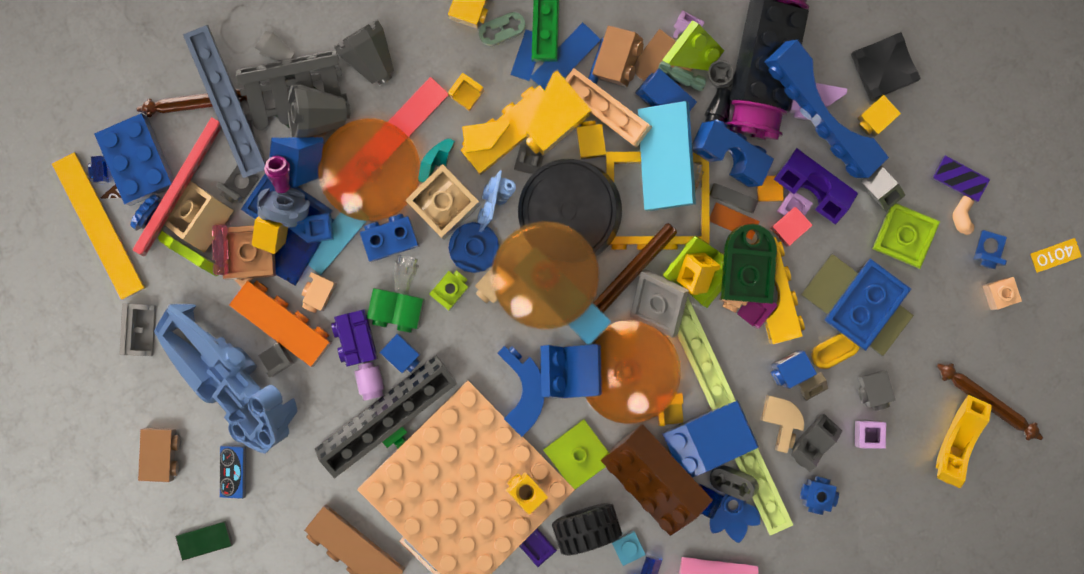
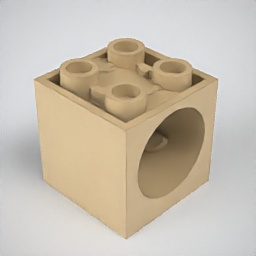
[405,164,481,240]

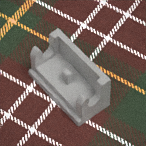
[119,303,156,356]

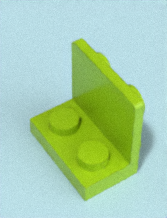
[663,236,724,308]

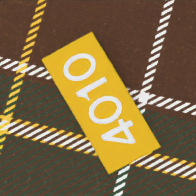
[1030,238,1082,273]

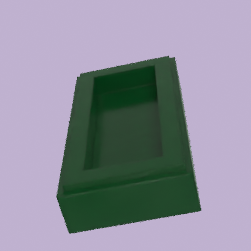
[175,521,233,561]

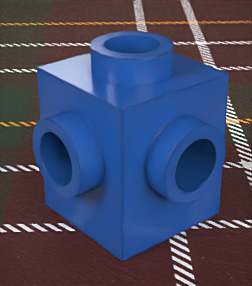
[800,476,839,515]

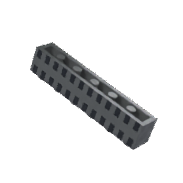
[315,355,457,479]

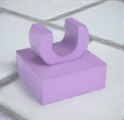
[674,10,705,38]

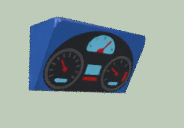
[220,446,246,499]

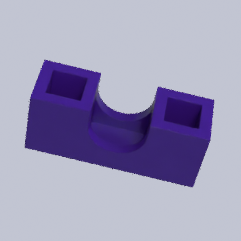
[774,148,858,225]

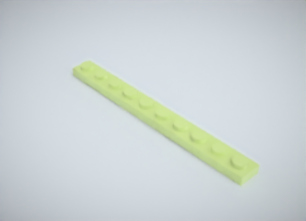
[677,296,793,536]

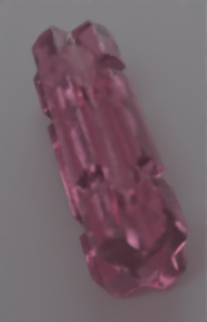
[212,225,229,275]

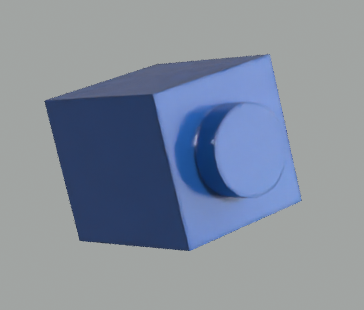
[380,334,421,373]

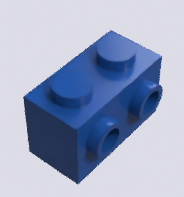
[359,214,419,262]

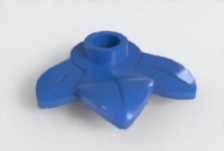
[709,494,760,543]

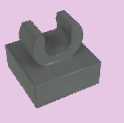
[514,144,544,174]

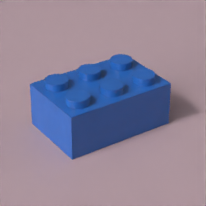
[94,113,174,206]

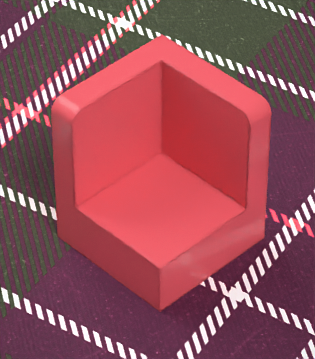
[770,207,812,247]

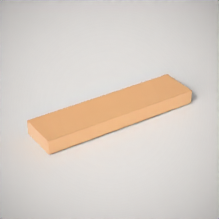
[565,68,652,147]

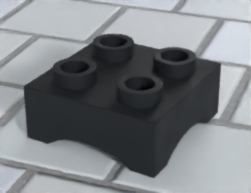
[851,32,921,101]

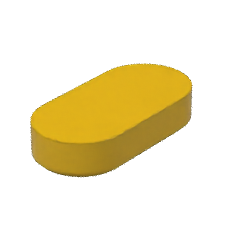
[811,333,860,369]

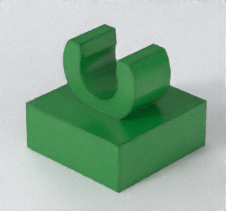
[382,425,407,448]

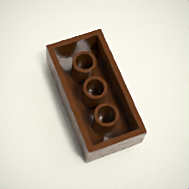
[600,424,713,536]

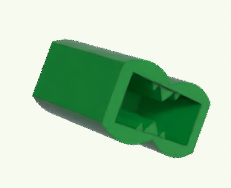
[367,288,425,333]

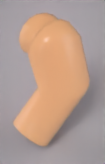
[952,196,974,235]

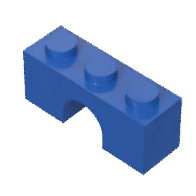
[692,120,774,187]

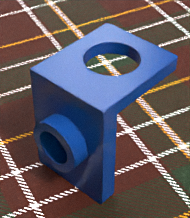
[973,230,1007,269]

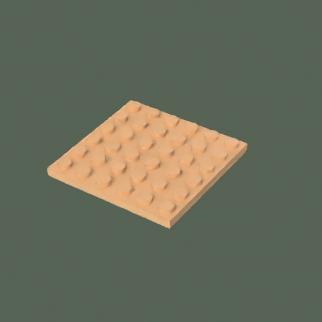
[357,380,575,574]

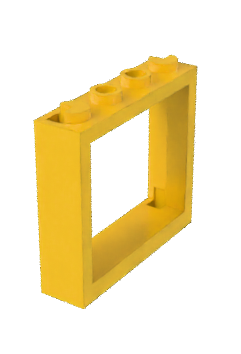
[606,151,710,250]

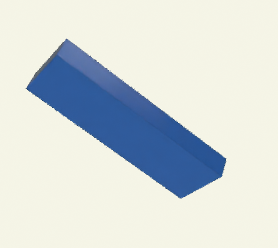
[530,22,601,91]

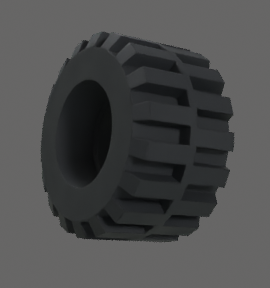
[552,503,622,556]

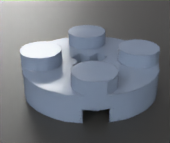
[257,188,310,227]

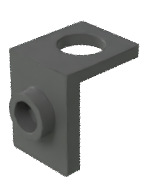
[216,165,259,203]

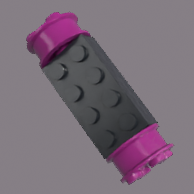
[727,0,809,140]

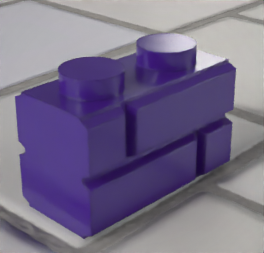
[331,309,378,367]

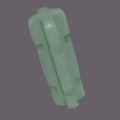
[658,61,707,91]

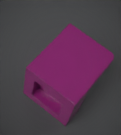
[737,302,777,329]

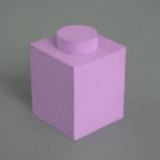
[855,421,886,449]

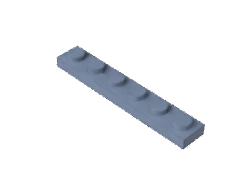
[183,25,266,178]

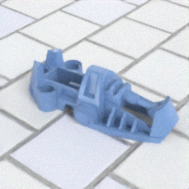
[154,304,298,454]

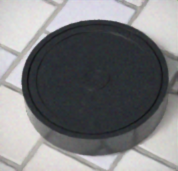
[518,159,622,263]

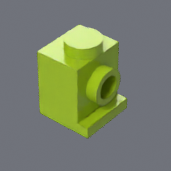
[429,270,469,311]

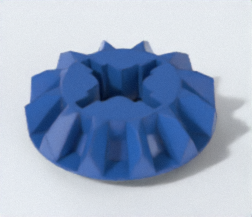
[130,194,162,231]

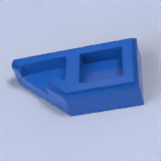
[288,213,334,243]

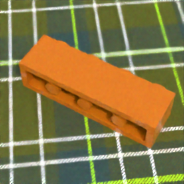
[229,280,332,367]

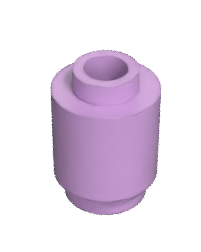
[354,362,384,401]

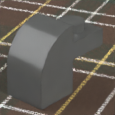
[791,414,843,472]

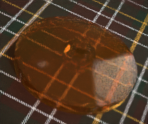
[318,118,421,221]
[492,222,599,329]
[585,321,681,424]

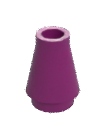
[264,156,290,193]

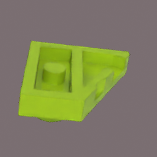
[663,20,725,71]

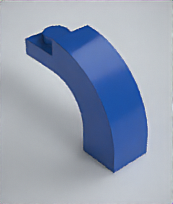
[498,346,544,437]

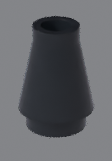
[704,88,731,124]

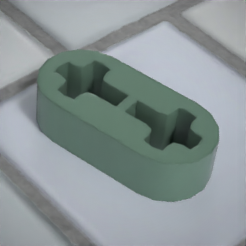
[479,12,525,46]

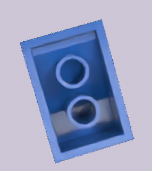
[663,400,759,478]

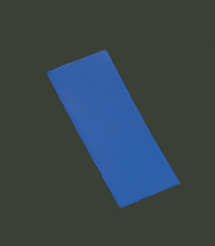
[510,29,536,81]

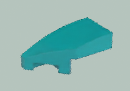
[418,138,455,183]

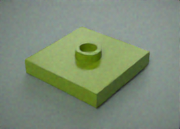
[872,203,940,269]
[543,419,608,490]

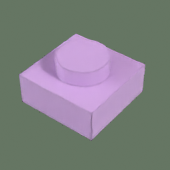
[777,191,813,216]

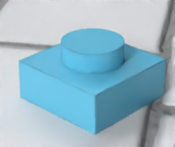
[612,531,646,566]

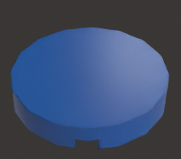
[448,222,500,273]

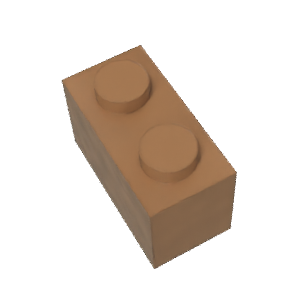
[592,25,644,87]
[138,428,180,482]

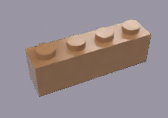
[304,504,405,574]

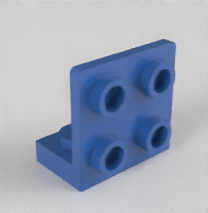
[541,344,602,399]

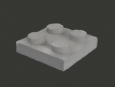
[630,269,689,338]

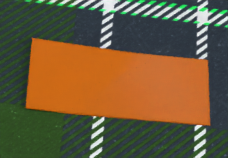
[710,202,760,240]

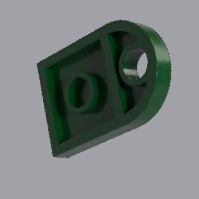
[721,224,777,304]

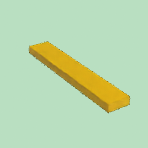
[52,152,145,300]

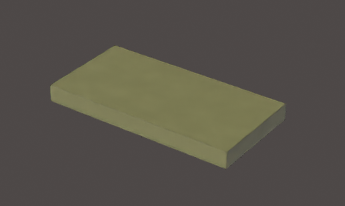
[801,254,914,356]

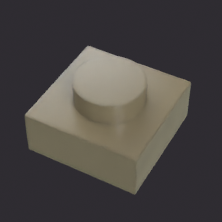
[799,372,828,401]

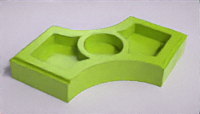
[158,231,223,276]

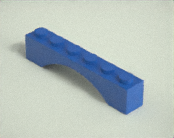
[765,40,889,178]

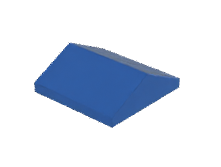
[268,137,324,187]

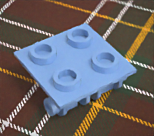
[477,170,516,232]

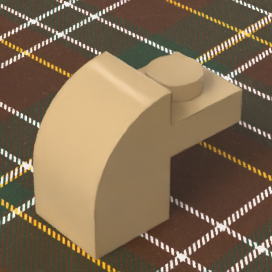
[760,395,804,453]

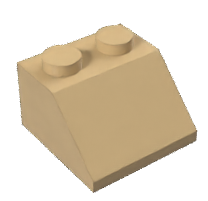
[164,181,234,253]

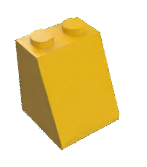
[526,70,591,156]

